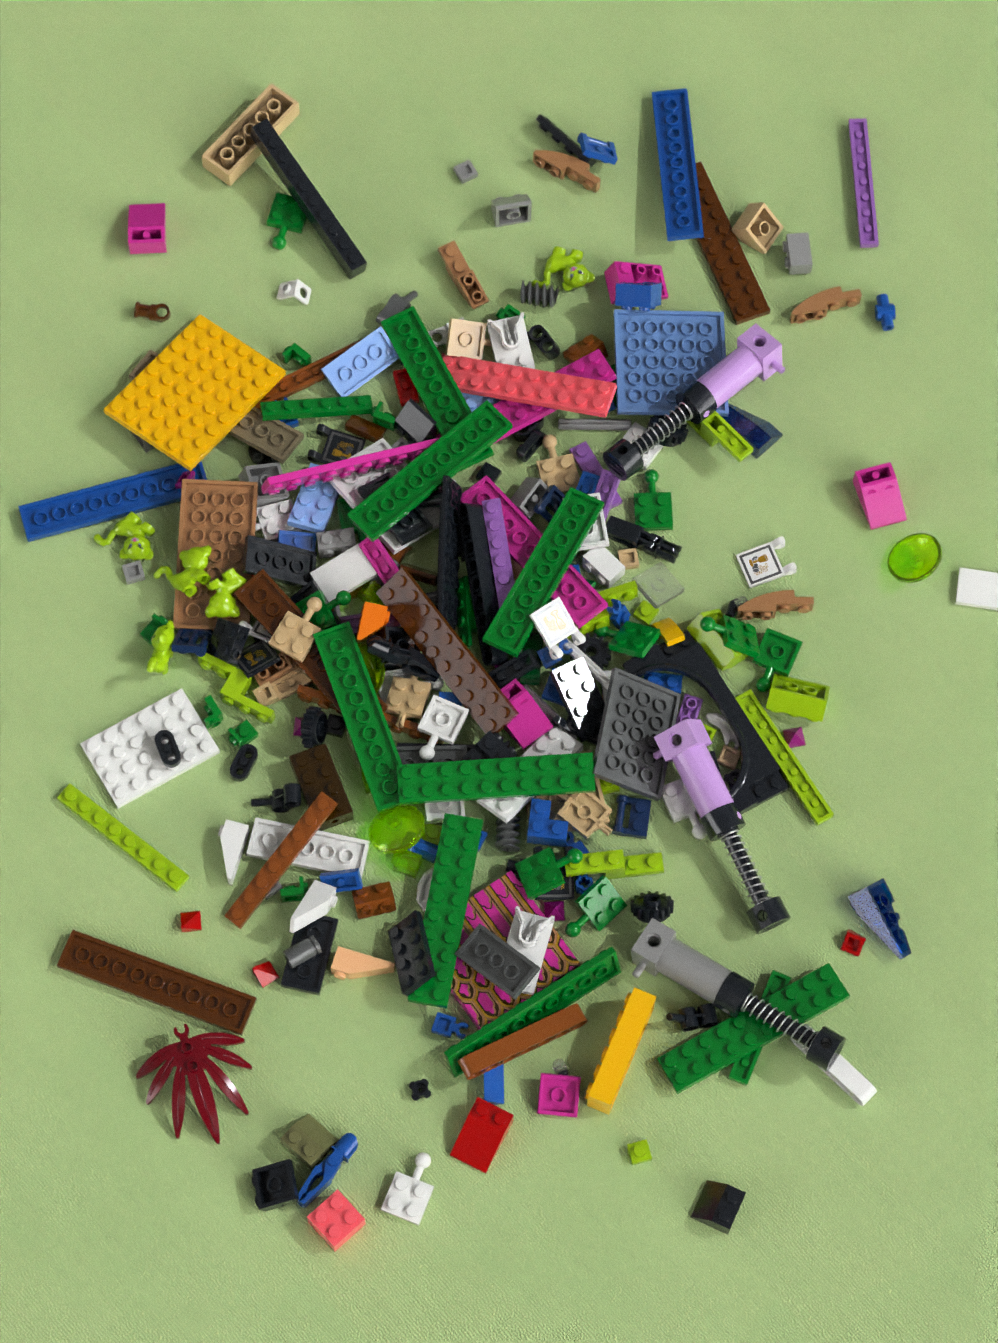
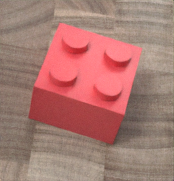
[307,1189,366,1251]

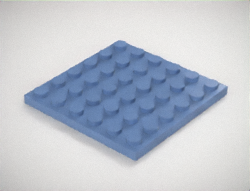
[613,309,729,417]

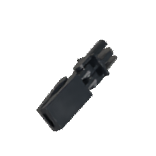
[606,516,682,564]
[366,635,440,682]

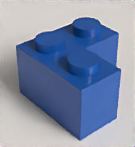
[615,282,662,311]
[527,798,569,847]

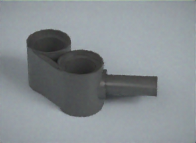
[376,290,418,326]

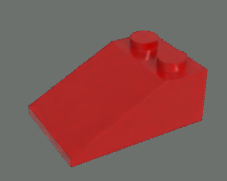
[450,1097,514,1174]

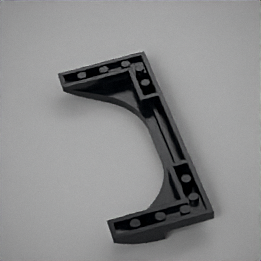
[622,630,789,814]

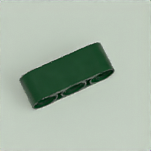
[520,632,543,686]

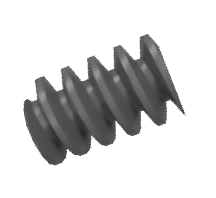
[520,280,559,308]
[495,811,521,852]

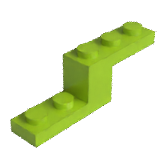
[686,411,754,463]
[567,580,638,639]
[197,653,275,724]
[564,849,664,879]

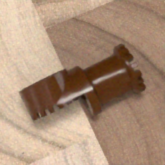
[134,302,171,322]

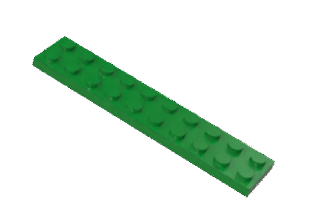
[381,306,494,471]
[347,400,513,543]
[483,487,604,657]
[313,621,402,813]
[397,752,595,805]
[408,813,483,1009]
[444,946,621,1078]
[657,963,850,1094]

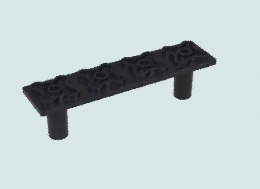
[418,475,462,631]

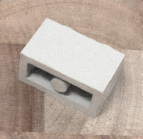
[582,547,625,589]

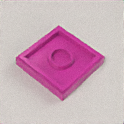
[537,1073,581,1117]

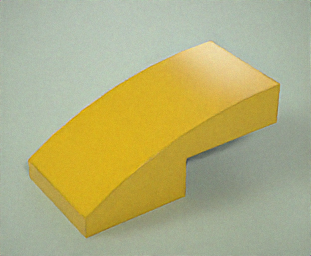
[651,617,685,647]

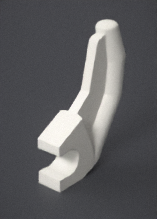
[706,713,739,750]
[416,867,434,912]

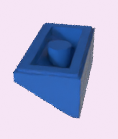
[484,1064,504,1105]

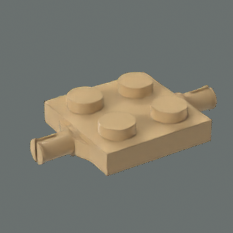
[385,675,431,728]
[557,792,613,840]

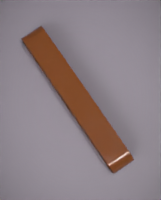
[458,1003,588,1080]

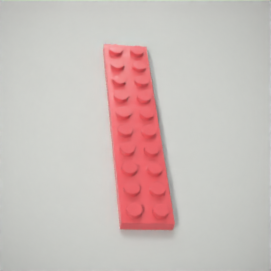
[441,353,617,418]

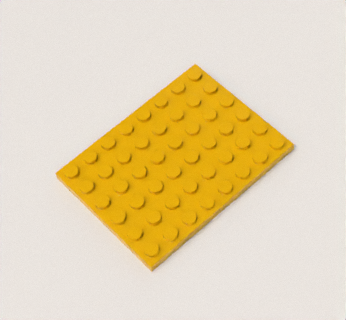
[104,314,286,472]

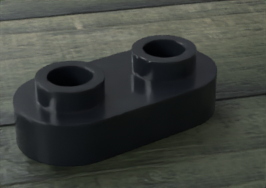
[516,429,545,463]
[154,730,181,768]
[230,744,258,782]

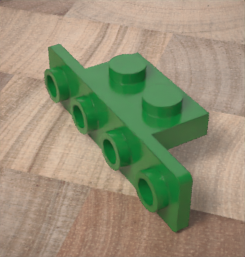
[456,576,477,648]

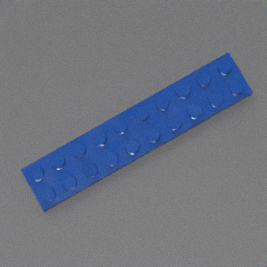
[652,88,704,241]
[18,461,207,542]

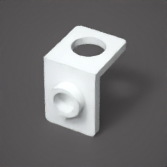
[277,279,311,305]

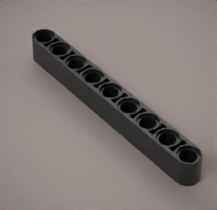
[457,503,508,666]

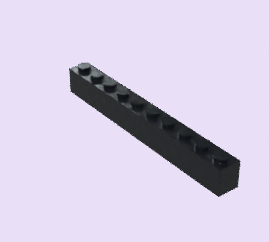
[250,119,367,279]

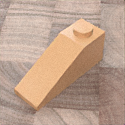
[331,946,395,980]

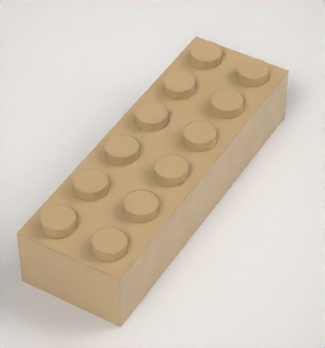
[202,83,300,186]

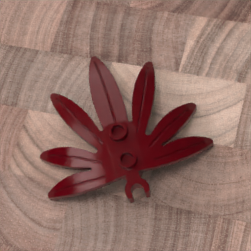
[136,1024,252,1144]

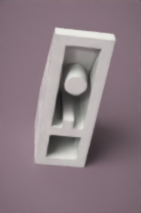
[218,819,250,885]
[289,880,338,933]

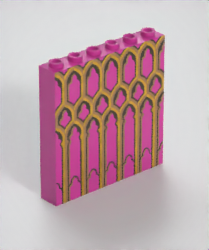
[451,871,580,1030]

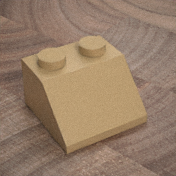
[731,202,784,254]

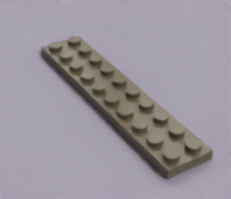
[129,349,304,464]

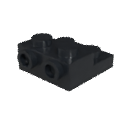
[206,618,250,665]
[461,731,517,761]
[251,1159,299,1212]

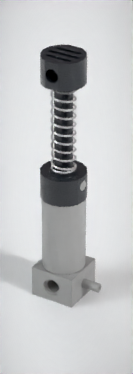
[631,918,846,1071]

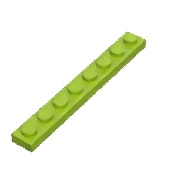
[735,689,834,826]
[57,783,189,892]

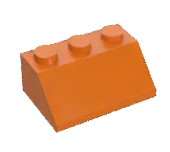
[356,602,390,644]

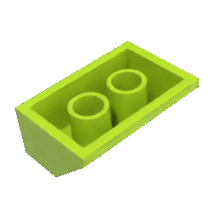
[687,609,748,671]
[766,673,830,722]

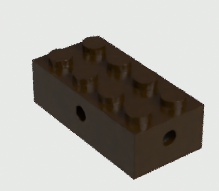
[289,743,354,831]

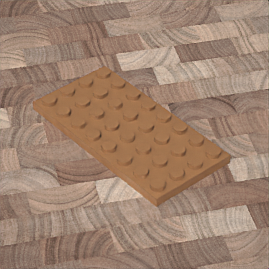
[173,479,258,631]

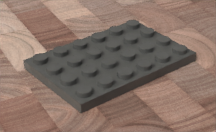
[593,667,681,801]

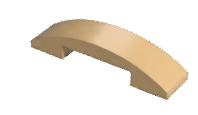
[252,668,313,706]

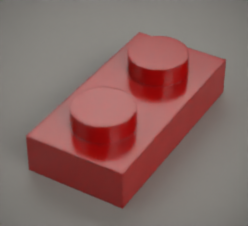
[393,369,419,407]

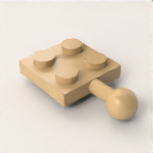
[445,318,492,360]
[536,434,580,494]
[268,597,322,663]

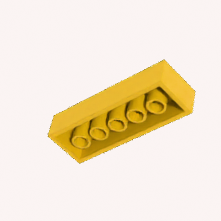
[585,987,657,1115]

